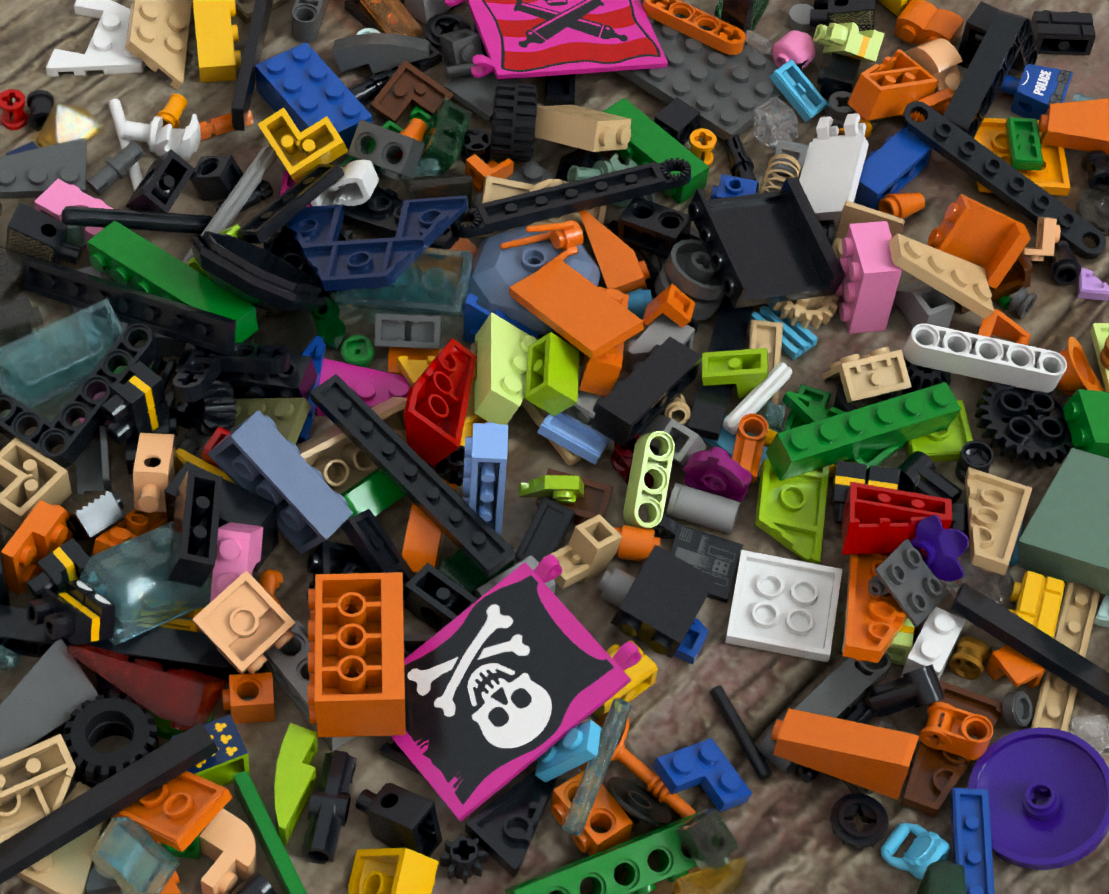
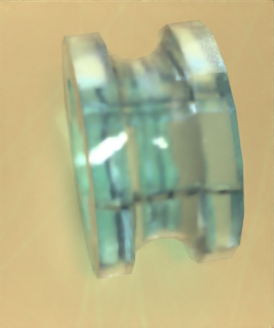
[764,401,785,432]

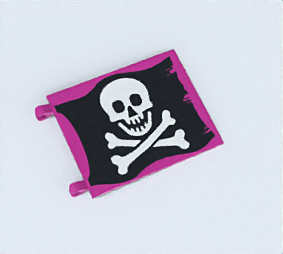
[391,554,641,822]

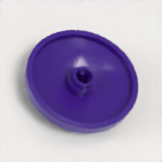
[967,727,1109,870]

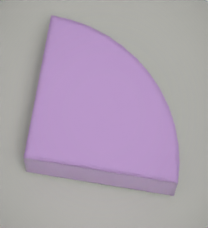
[1077,268,1109,301]

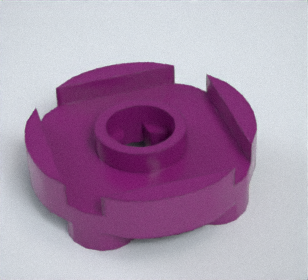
[683,447,752,502]

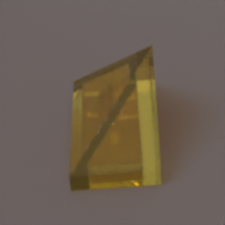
[36,103,104,147]

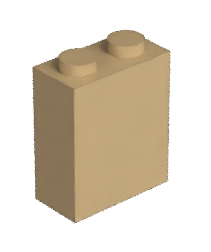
[535,105,631,152]

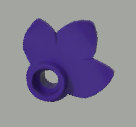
[910,515,969,581]

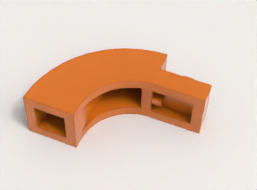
[402,479,457,573]

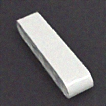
[903,323,1067,393]

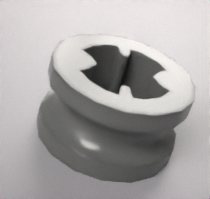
[1008,287,1037,319]

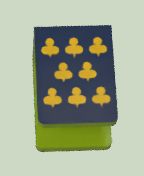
[171,714,250,786]

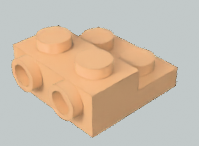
[192,570,296,675]

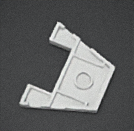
[46,0,146,77]

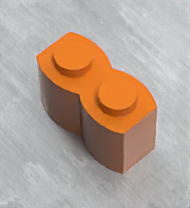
[894,0,964,45]

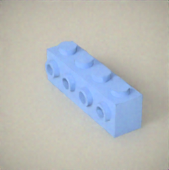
[462,422,508,537]

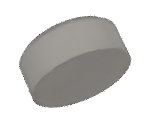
[788,4,815,32]

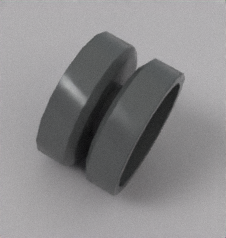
[654,239,725,320]

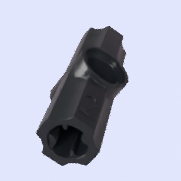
[302,750,356,864]

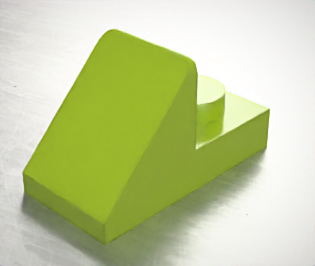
[702,348,768,399]

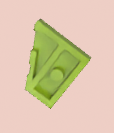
[519,475,584,504]

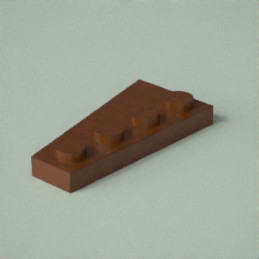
[900,680,1003,817]

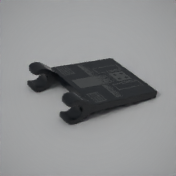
[639,515,743,603]

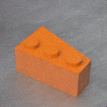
[847,49,939,121]

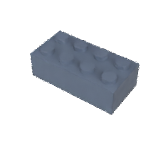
[207,410,353,555]

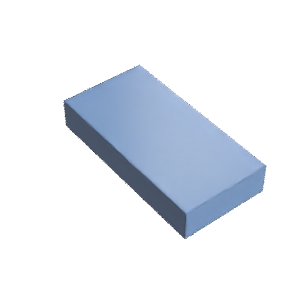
[537,412,610,465]

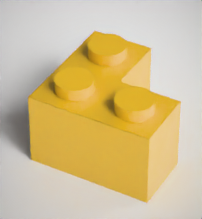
[258,107,348,183]

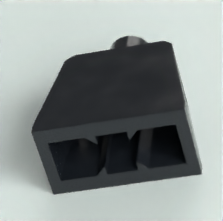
[355,783,443,857]

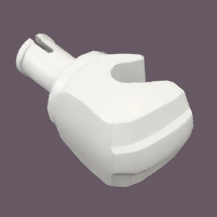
[120,114,201,161]

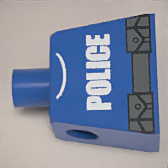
[999,64,1073,120]

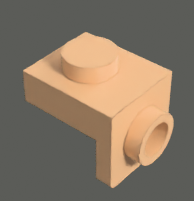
[1021,217,1061,261]

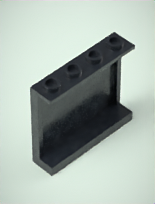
[688,177,845,308]

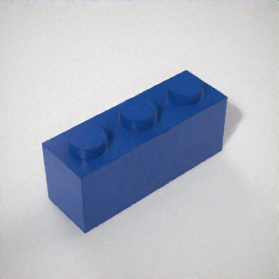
[854,127,932,211]

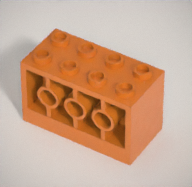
[307,572,406,738]

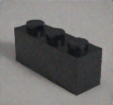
[168,469,223,588]

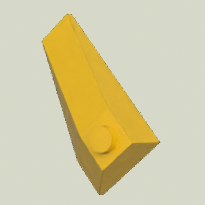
[348,848,439,894]

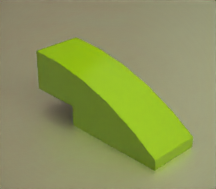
[274,722,318,846]

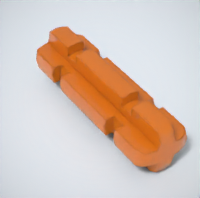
[199,109,254,141]

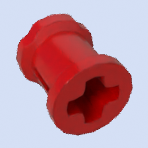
[0,89,28,130]

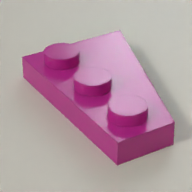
[317,358,411,416]

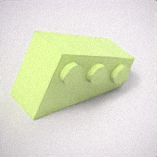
[474,312,537,425]

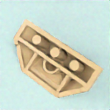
[0,734,76,843]

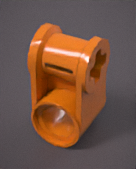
[919,702,993,760]

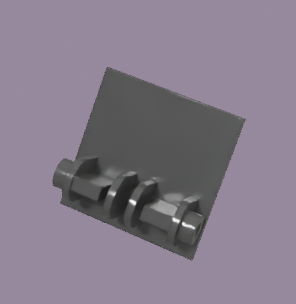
[868,538,948,627]

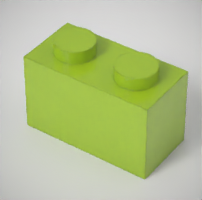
[525,332,580,416]

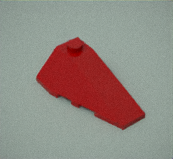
[404,338,477,466]

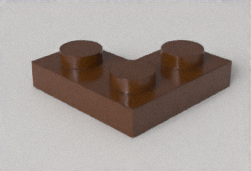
[369,60,454,124]

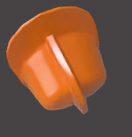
[1057,336,1105,396]

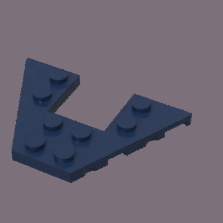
[285,196,468,291]

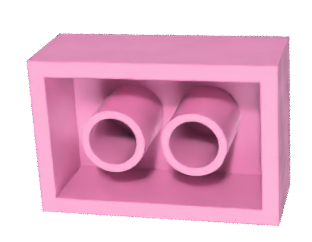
[835,221,902,334]

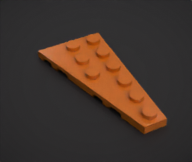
[842,552,928,663]

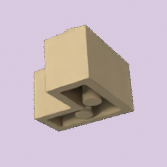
[0,437,72,532]

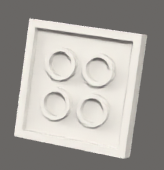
[725,550,843,663]

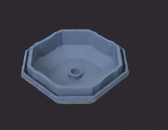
[462,225,602,336]

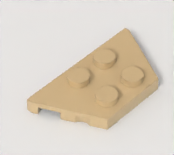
[125,0,192,90]

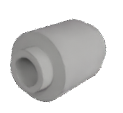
[597,567,635,608]

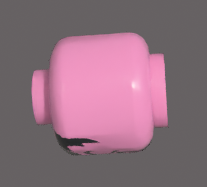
[772,30,816,71]

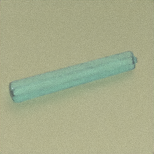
[563,698,632,836]

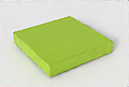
[906,400,973,462]

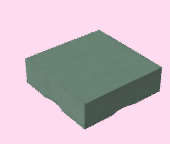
[1018,448,1109,595]

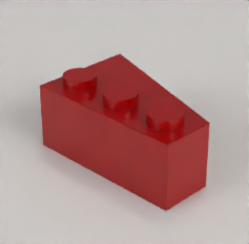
[841,482,952,555]

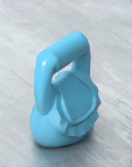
[880,822,950,881]

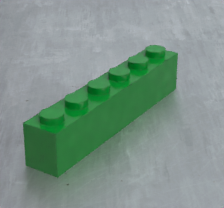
[87,221,258,343]
[765,382,961,481]

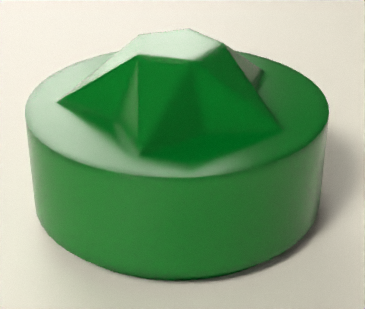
[341,335,374,367]

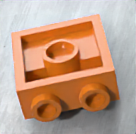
[1,500,73,595]

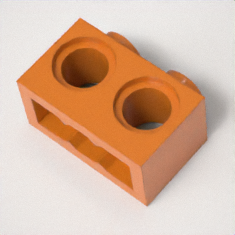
[551,767,633,855]

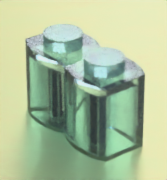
[89,817,179,894]

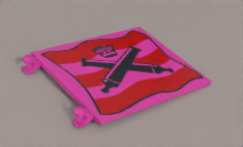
[444,0,668,80]

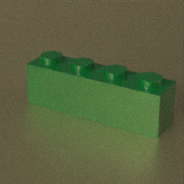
[603,98,709,205]

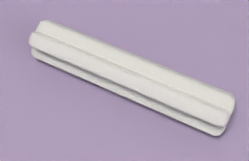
[722,362,793,435]

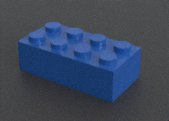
[255,42,373,157]

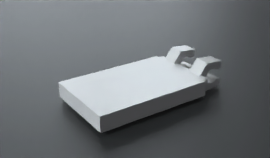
[799,113,869,221]

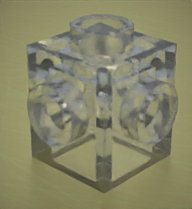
[752,96,798,152]

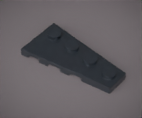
[342,183,460,256]

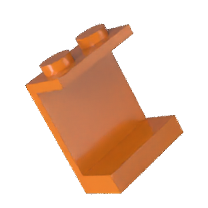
[927,194,1031,289]

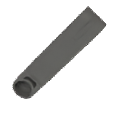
[758,652,891,775]

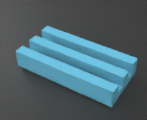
[769,59,828,122]
[750,303,818,360]

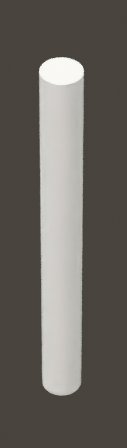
[108,99,143,191]

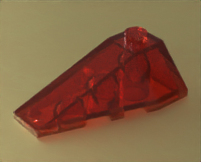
[67,644,227,731]

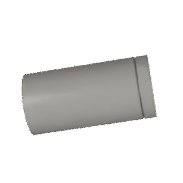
[666,483,741,534]

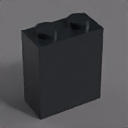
[611,545,716,658]

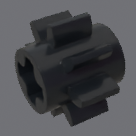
[436,445,465,486]
[440,834,487,884]

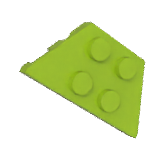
[755,459,830,564]

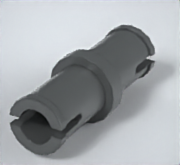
[86,140,146,196]

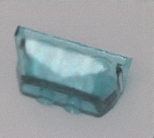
[335,248,473,317]
[0,298,124,408]
[80,522,213,646]

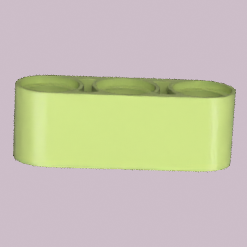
[623,431,675,528]

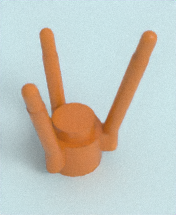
[500,220,584,270]

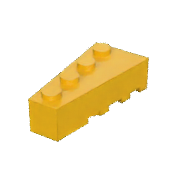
[192,0,241,83]

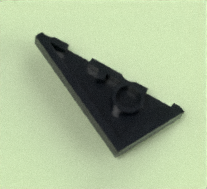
[464,770,559,878]

